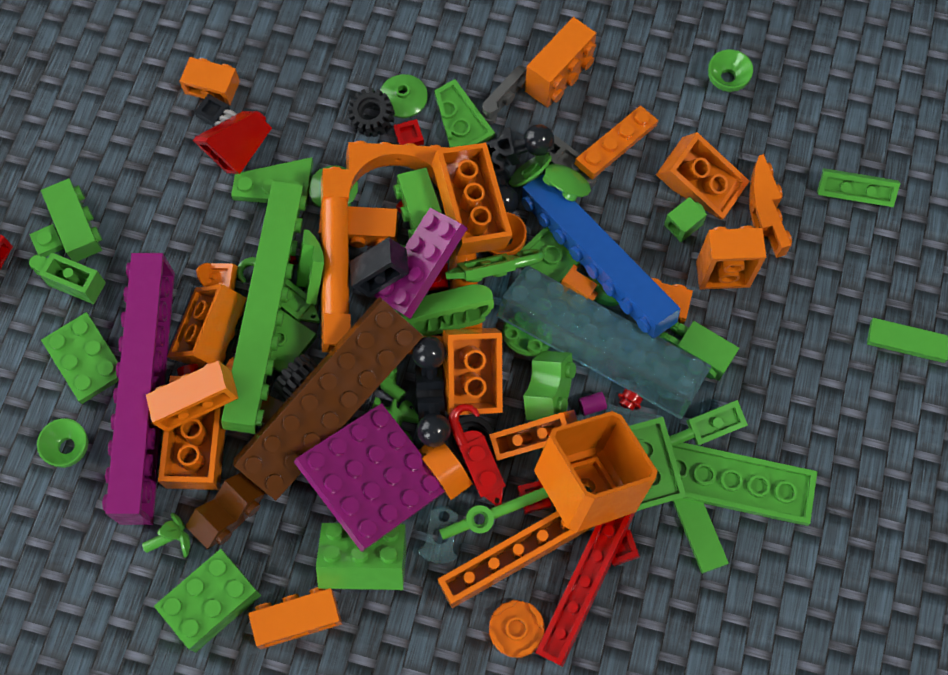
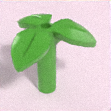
[142,512,190,557]

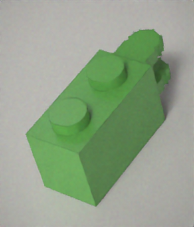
[29,252,106,304]
[659,321,739,381]

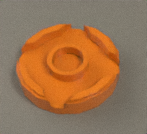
[489,600,545,658]

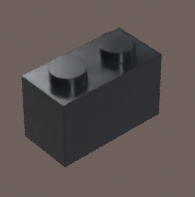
[350,237,409,297]

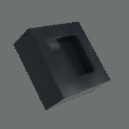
[194,94,230,127]

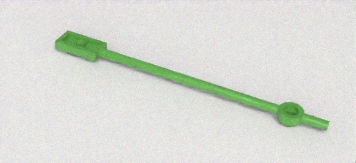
[439,400,748,540]

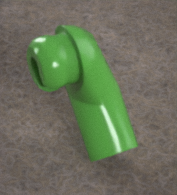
[380,368,407,402]

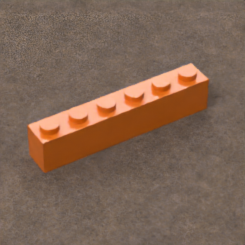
[438,511,595,608]

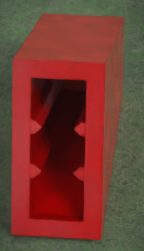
[193,111,272,174]

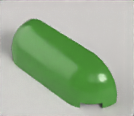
[395,284,494,336]

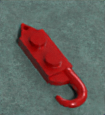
[449,403,506,506]

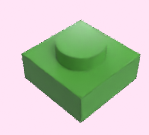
[29,224,64,257]

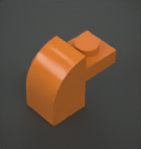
[419,444,473,500]

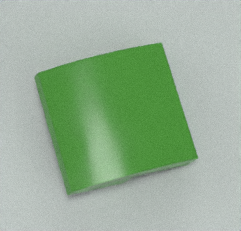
[296,230,324,305]

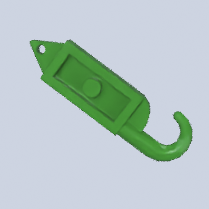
[446,249,544,282]
[237,257,320,323]

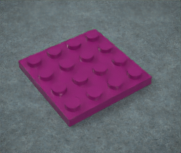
[294,403,445,552]

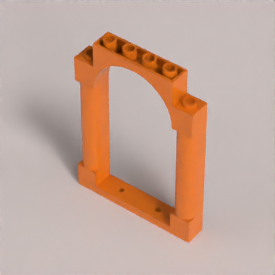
[321,141,482,354]

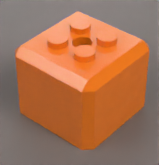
[534,411,658,532]

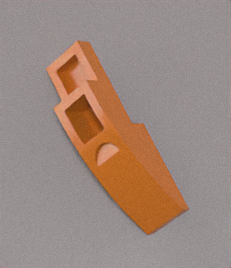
[749,154,792,258]

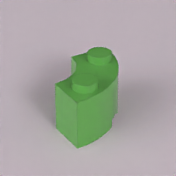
[523,351,576,421]

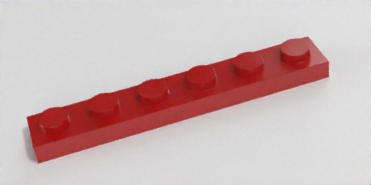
[535,513,635,667]

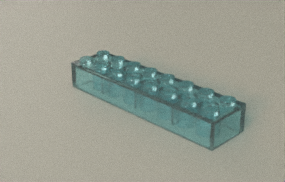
[496,266,712,420]

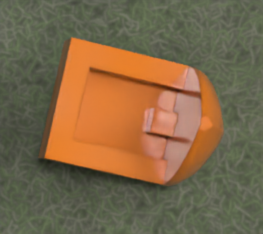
[196,263,238,290]

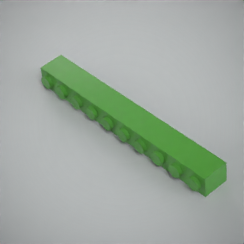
[221,180,307,434]

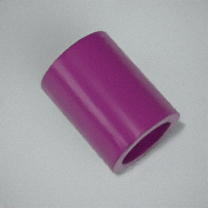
[578,392,607,416]

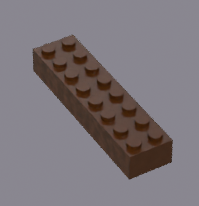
[234,297,423,501]

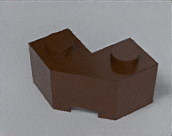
[185,472,265,549]

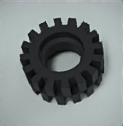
[348,88,395,137]
[274,354,318,400]

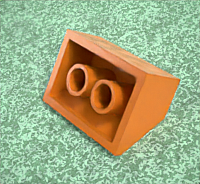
[167,284,247,368]

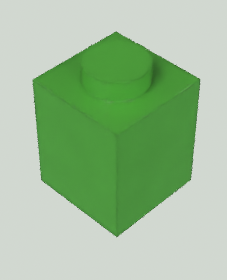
[664,197,707,242]

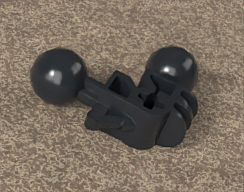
[484,124,554,213]
[412,336,452,448]

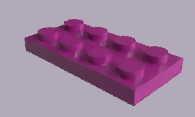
[374,208,468,319]

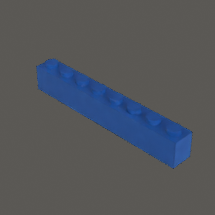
[521,173,681,339]

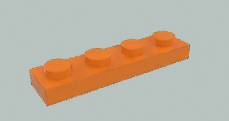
[574,105,659,180]

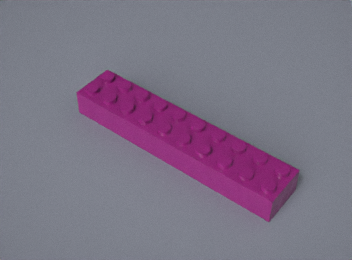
[102,253,175,525]

